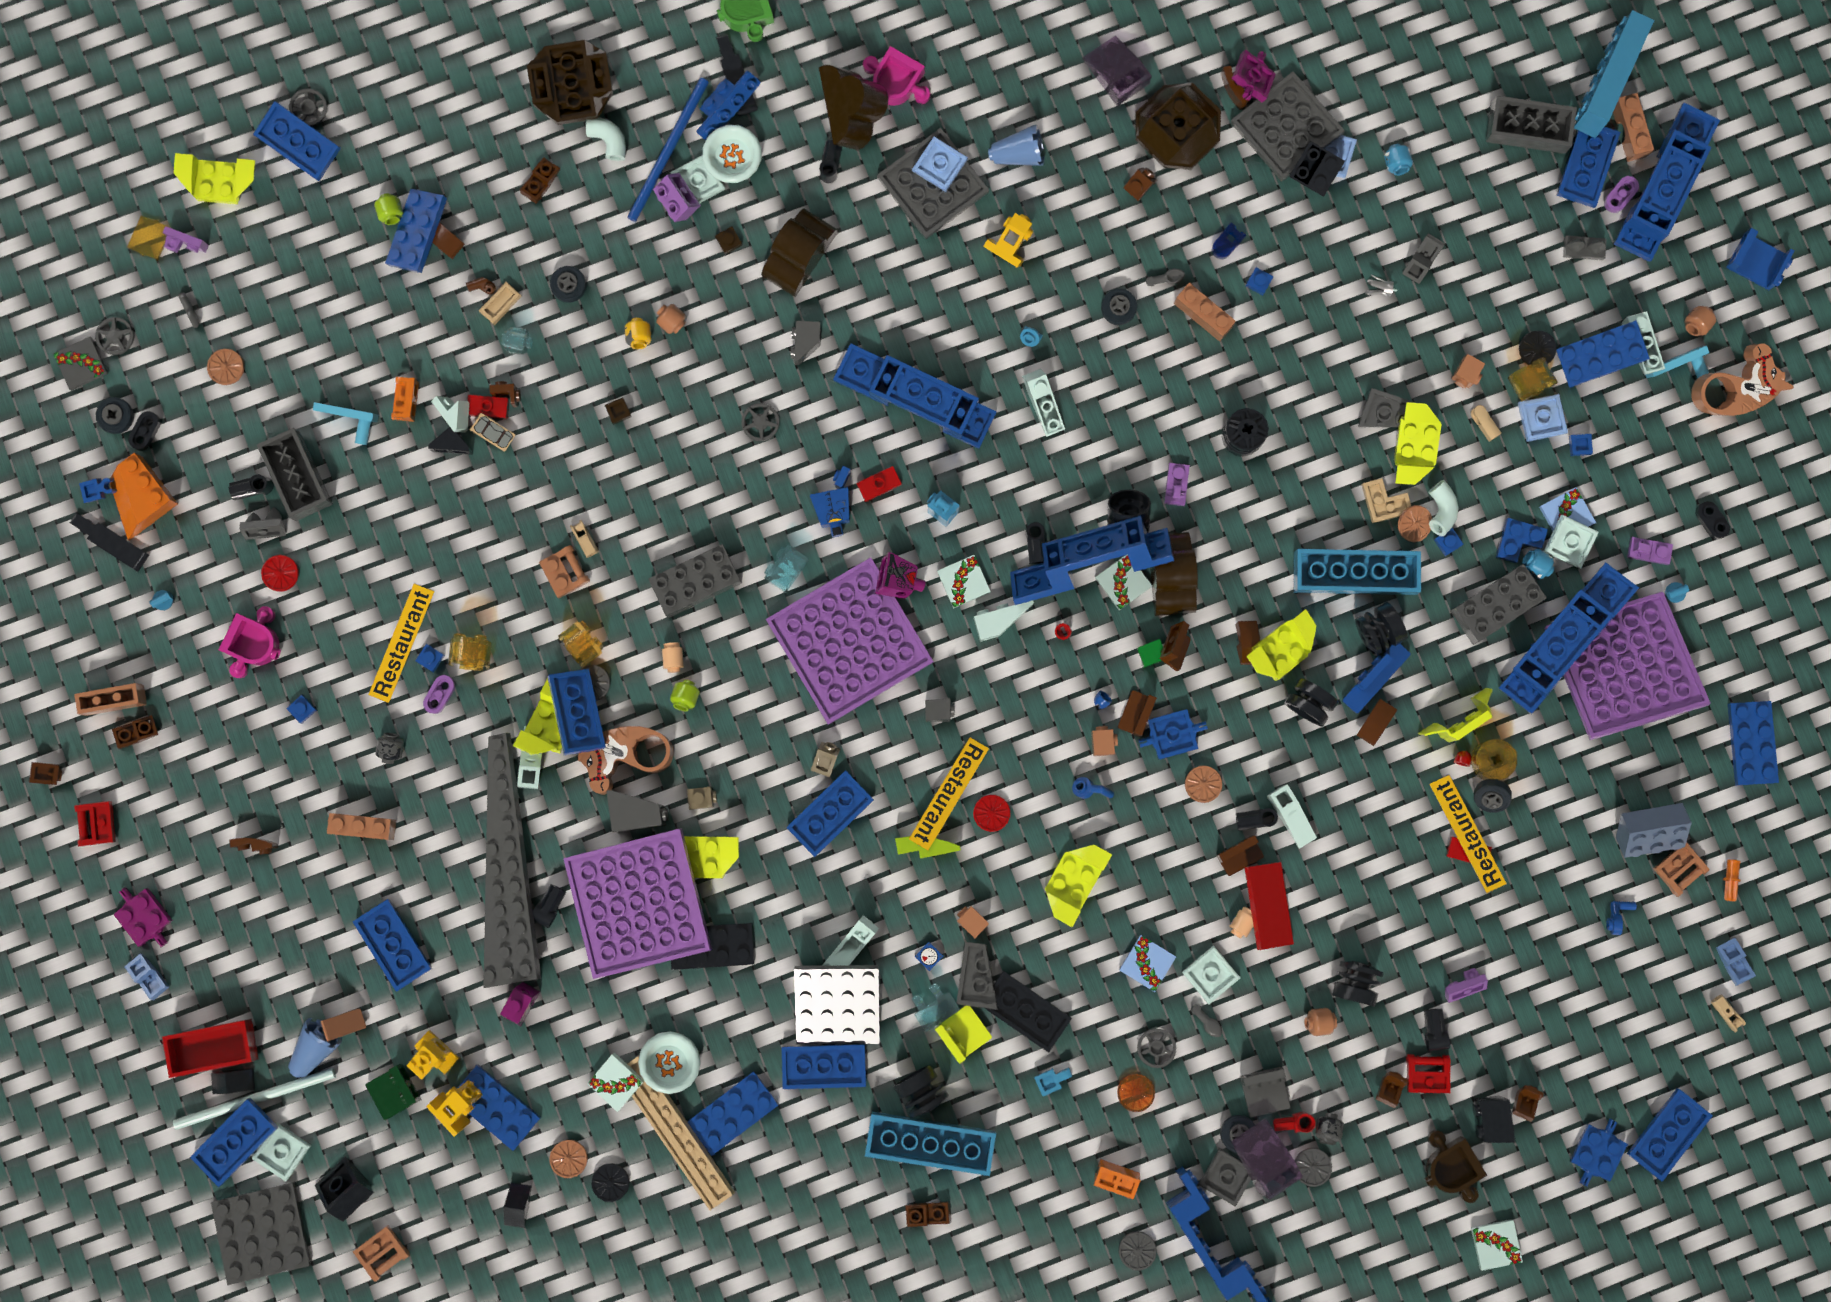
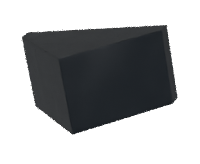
[428,427,473,455]
[211,1068,255,1094]
[504,1182,532,1228]

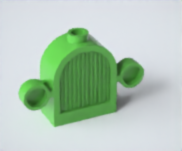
[717,0,774,42]

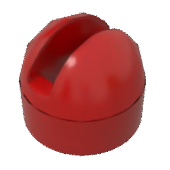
[1055,623,1072,640]
[1454,751,1472,767]

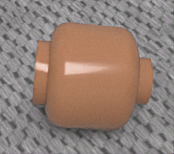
[656,304,687,334]
[1685,306,1716,336]
[1304,1008,1337,1036]

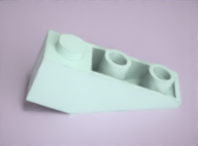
[1622,311,1665,375]
[1022,369,1065,437]
[973,601,1034,642]
[517,726,542,789]
[1267,784,1317,849]

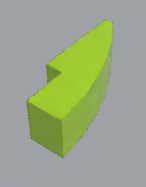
[895,837,961,859]

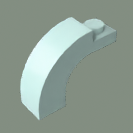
[822,915,879,966]

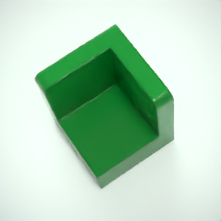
[1137,639,1163,668]

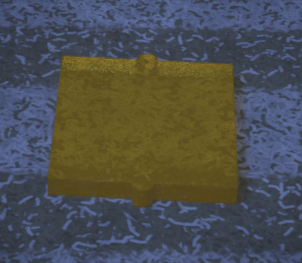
[127,216,172,260]

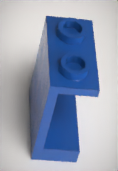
[1726,228,1794,290]

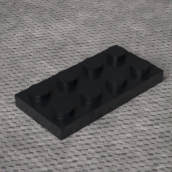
[671,923,755,970]
[985,971,1072,1053]

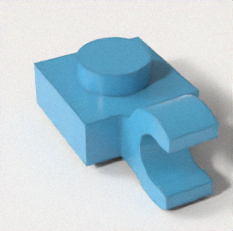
[1034,1067,1072,1096]

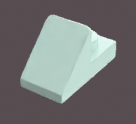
[431,396,469,433]

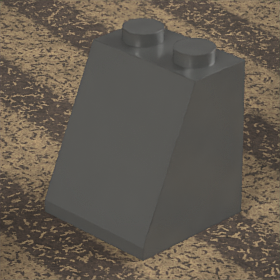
[607,790,669,833]

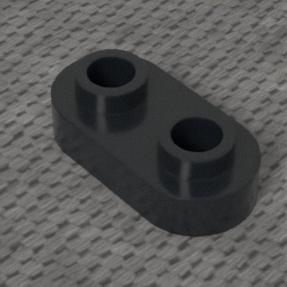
[128,411,161,451]
[1695,501,1730,539]

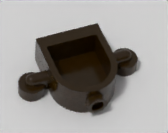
[1424,1130,1487,1203]

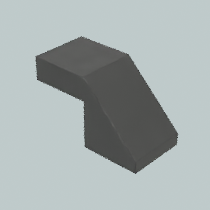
[1402,233,1445,284]

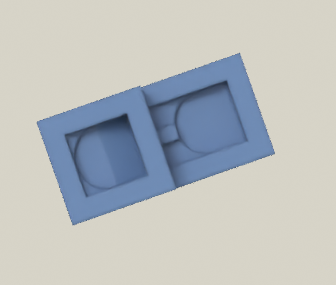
[1716,938,1756,986]
[124,953,169,1000]

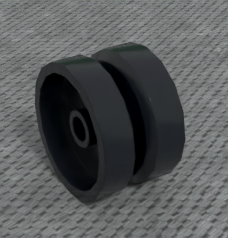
[1284,678,1338,727]

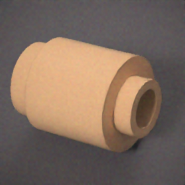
[662,642,684,673]
[1229,907,1254,939]

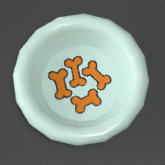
[702,125,762,183]
[638,1031,701,1094]

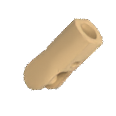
[1470,405,1502,442]
[570,520,599,558]
[1710,994,1746,1033]

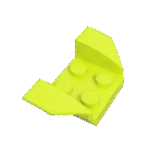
[174,153,255,205]
[1394,402,1442,485]
[1246,609,1316,681]
[513,678,562,755]
[1418,688,1493,742]
[684,836,739,879]
[1045,845,1112,927]

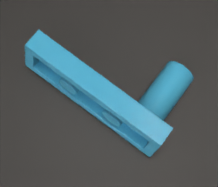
[1646,345,1709,378]
[313,402,379,445]

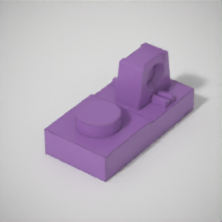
[163,226,209,253]
[1164,463,1190,506]
[1627,537,1673,565]
[1445,968,1488,1003]

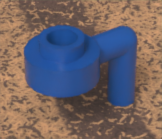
[1072,777,1114,799]
[1606,901,1637,935]

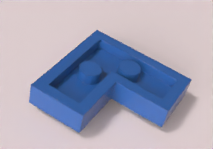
[1496,518,1548,563]

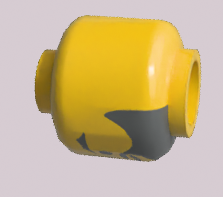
[625,318,651,349]

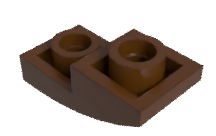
[1221,66,1249,110]
[520,157,560,204]
[432,221,465,259]
[1235,621,1260,665]
[1357,699,1397,746]
[112,715,158,749]
[229,838,278,855]
[905,1201,951,1227]

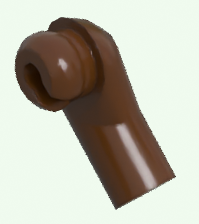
[466,277,496,295]

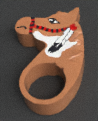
[1691,344,1794,416]
[578,726,674,795]

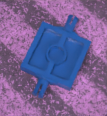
[1138,709,1208,760]
[1570,1118,1628,1187]

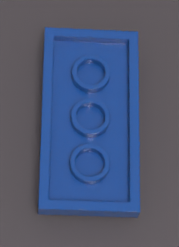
[253,101,341,181]
[1556,127,1621,208]
[385,189,447,273]
[1556,320,1650,388]
[547,669,606,755]
[1728,701,1779,786]
[786,770,874,857]
[353,899,433,992]
[782,1044,866,1089]
[458,1065,541,1151]
[688,1071,779,1156]
[1627,1088,1713,1181]
[190,1098,279,1187]

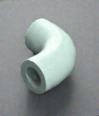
[586,117,626,161]
[1428,480,1459,536]

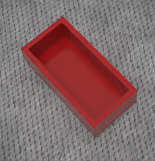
[162,1019,259,1078]

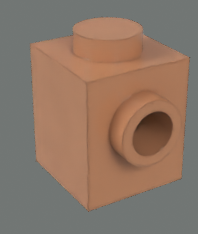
[1451,354,1485,389]
[1091,726,1118,756]
[957,906,989,938]

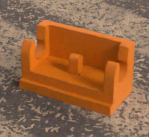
[391,377,419,422]
[1094,1159,1140,1200]

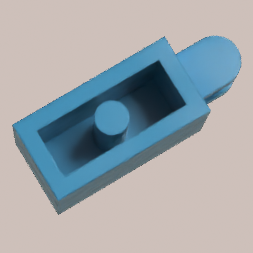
[927,490,960,527]

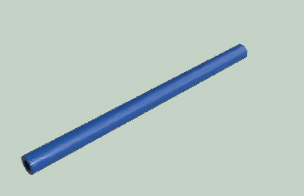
[627,78,709,222]

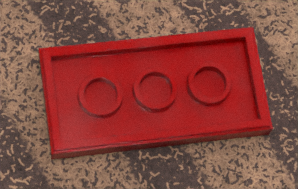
[1244,862,1294,950]

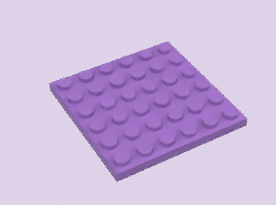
[766,557,934,725]
[1545,592,1710,740]
[563,828,712,979]

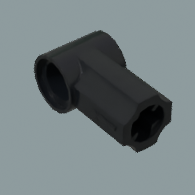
[819,140,842,183]
[228,474,274,501]
[1025,522,1045,564]
[1235,808,1278,831]
[533,884,567,928]
[1423,1008,1450,1051]

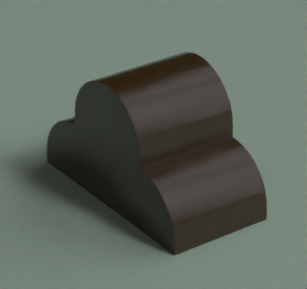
[819,65,888,150]
[761,208,839,297]
[1150,532,1198,616]

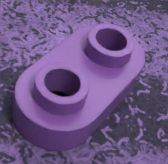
[1604,176,1639,213]
[423,675,455,714]

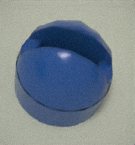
[1094,691,1112,709]

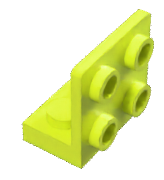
[935,1006,992,1064]

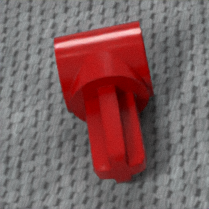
[1273,1111,1315,1133]

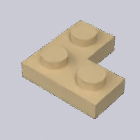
[1361,478,1411,523]

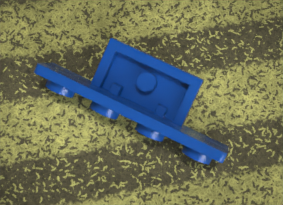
[696,71,761,141]
[1342,644,1411,714]

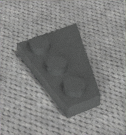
[1358,388,1430,427]
[956,942,998,1010]

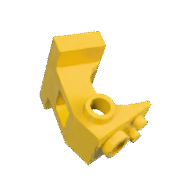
[983,213,1033,268]
[407,1030,460,1080]
[426,1080,483,1137]

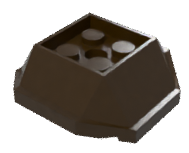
[527,40,613,125]
[1135,83,1221,170]

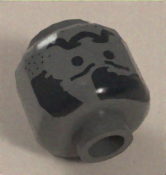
[375,733,404,764]
[1315,1113,1344,1145]

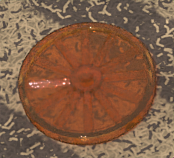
[1117,1074,1155,1112]

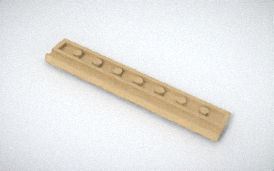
[628,1055,735,1211]

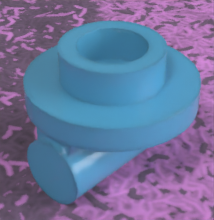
[1020,326,1043,347]
[1665,582,1689,603]
[149,590,173,611]

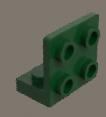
[365,1063,422,1120]

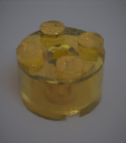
[1508,357,1558,402]
[557,620,603,668]
[448,633,492,670]
[1471,739,1517,780]

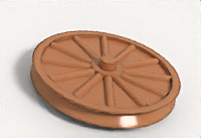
[207,349,244,385]
[1398,505,1432,542]
[1185,766,1222,803]
[550,1140,588,1178]

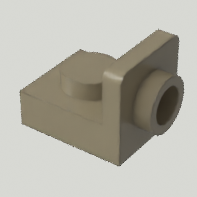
[811,742,840,777]
[687,786,717,810]

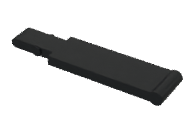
[716,34,758,117]
[69,513,150,572]

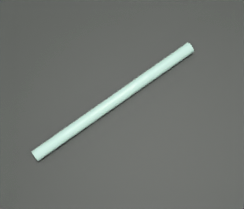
[173,1068,336,1130]

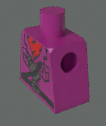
[875,552,926,598]
[500,982,540,1027]

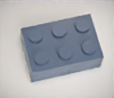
[1616,803,1691,858]

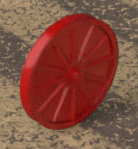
[261,555,299,592]
[973,795,1010,832]

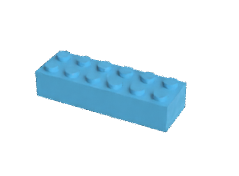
[1574,10,1654,138]
[1293,549,1421,595]
[865,1112,996,1176]

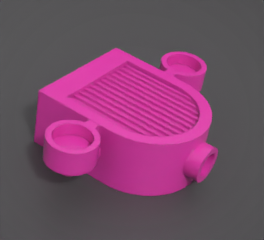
[863,46,930,106]
[218,606,281,679]

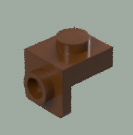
[1123,167,1158,201]
[489,381,521,407]
[29,762,62,785]
[1376,1071,1408,1108]
[1512,1085,1544,1122]

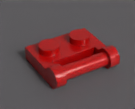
[74,801,116,847]
[1406,1054,1451,1093]

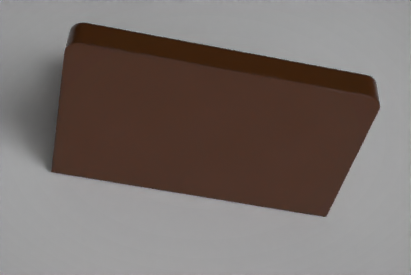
[1159,621,1191,671]
[1118,690,1157,737]
[1216,835,1264,876]

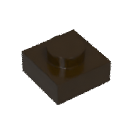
[715,226,742,255]
[605,397,632,425]

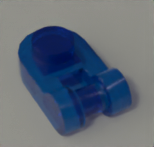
[1212,222,1247,259]

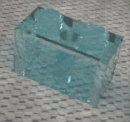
[764,544,809,594]

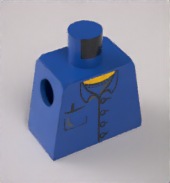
[810,487,850,537]

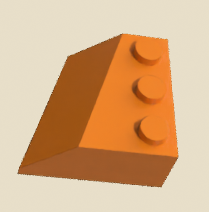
[110,452,178,541]

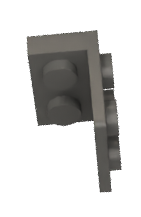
[1240,1067,1290,1117]

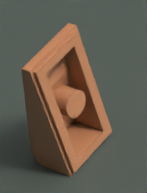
[320,1009,366,1041]

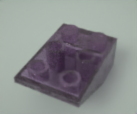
[1083,36,1152,106]
[1231,1119,1303,1200]

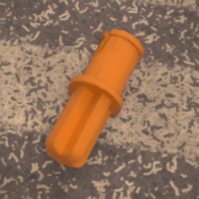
[1723,859,1741,902]

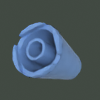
[988,125,1045,166]
[288,1018,342,1078]

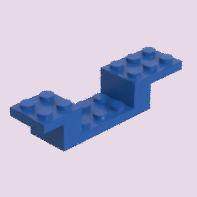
[1614,103,1720,262]
[833,344,997,449]
[1010,516,1174,605]
[1499,562,1639,715]
[1166,1167,1272,1302]

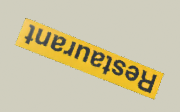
[368,584,434,703]
[909,738,989,850]
[1429,775,1507,893]

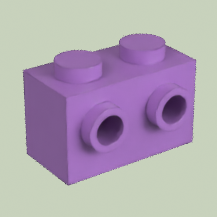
[653,173,701,222]

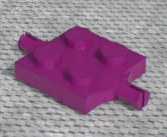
[1232,50,1276,103]
[113,887,173,948]

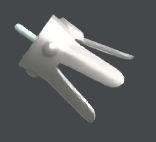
[1365,274,1397,297]

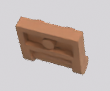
[539,545,590,598]
[1653,842,1709,897]
[353,1225,410,1282]

